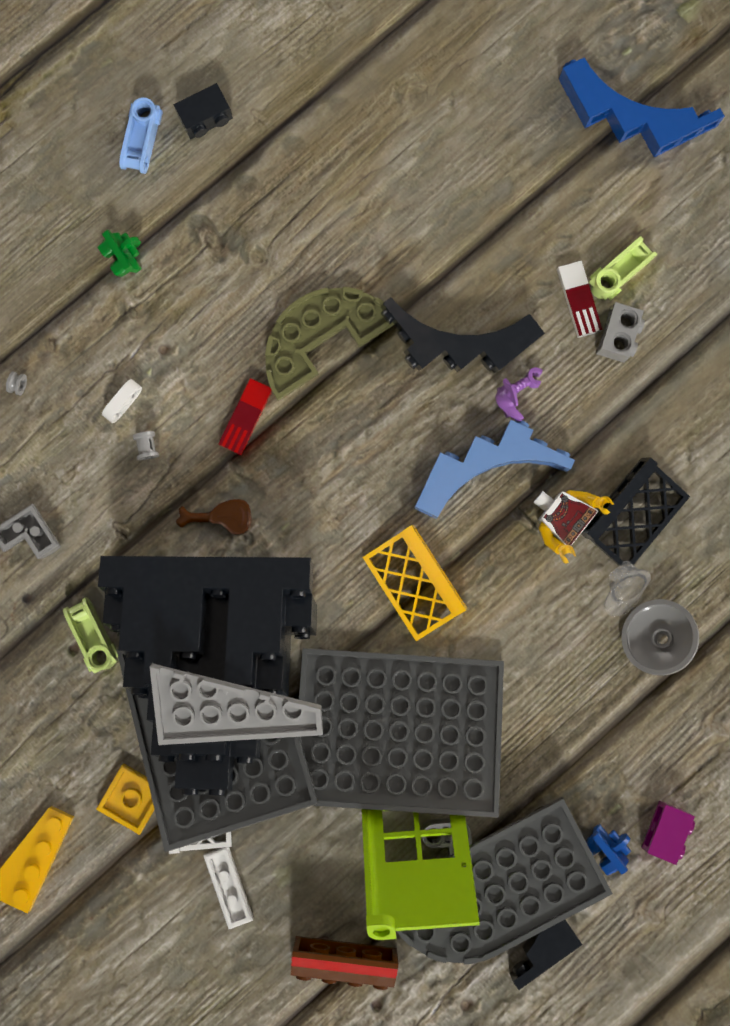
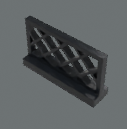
[581,457,690,572]

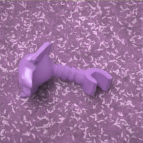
[495,367,543,422]

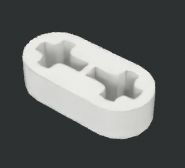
[102,379,142,423]

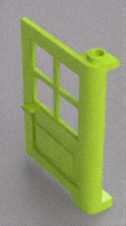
[361,809,480,940]

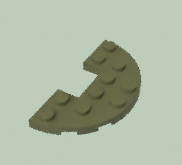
[265,287,394,401]

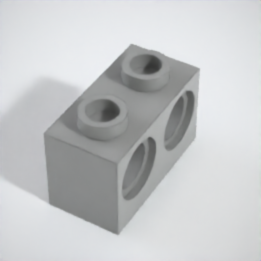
[596,302,645,363]

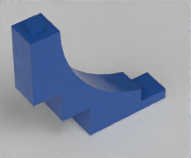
[559,57,725,157]

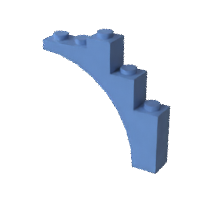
[414,420,575,519]

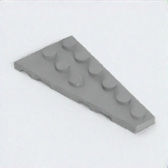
[150,663,323,745]

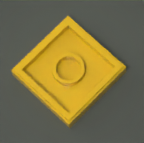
[96,764,155,835]

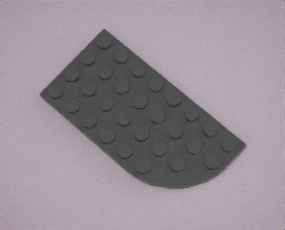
[397,797,613,965]

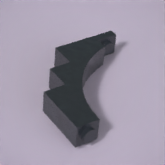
[510,806,582,990]

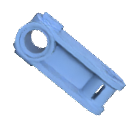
[119,97,163,174]

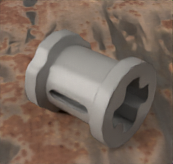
[133,431,159,460]

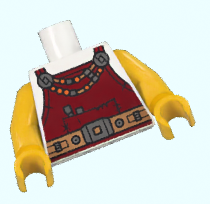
[534,490,614,564]

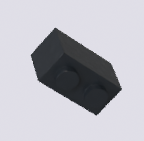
[173,83,233,140]

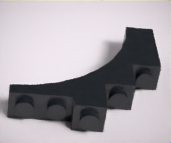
[381,297,545,373]

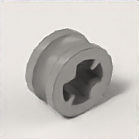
[6,371,27,396]

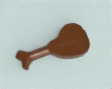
[176,499,252,535]

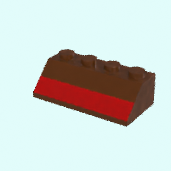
[291,936,399,990]

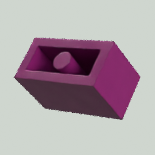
[641,800,695,865]

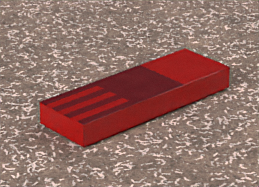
[218,378,272,455]

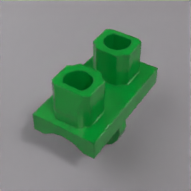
[98,230,142,277]

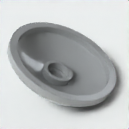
[622,599,699,676]

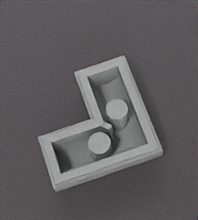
[0,504,61,559]

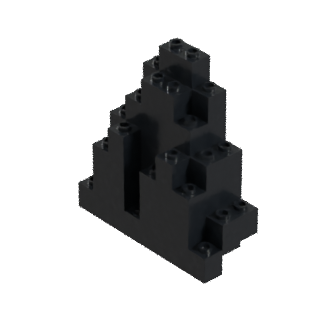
[98,556,317,796]

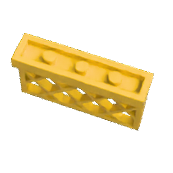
[362,525,467,641]

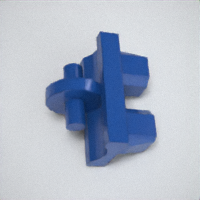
[586,824,631,875]

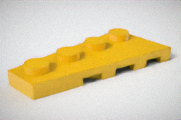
[0,806,74,914]

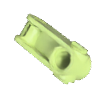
[589,236,657,301]
[63,597,118,673]

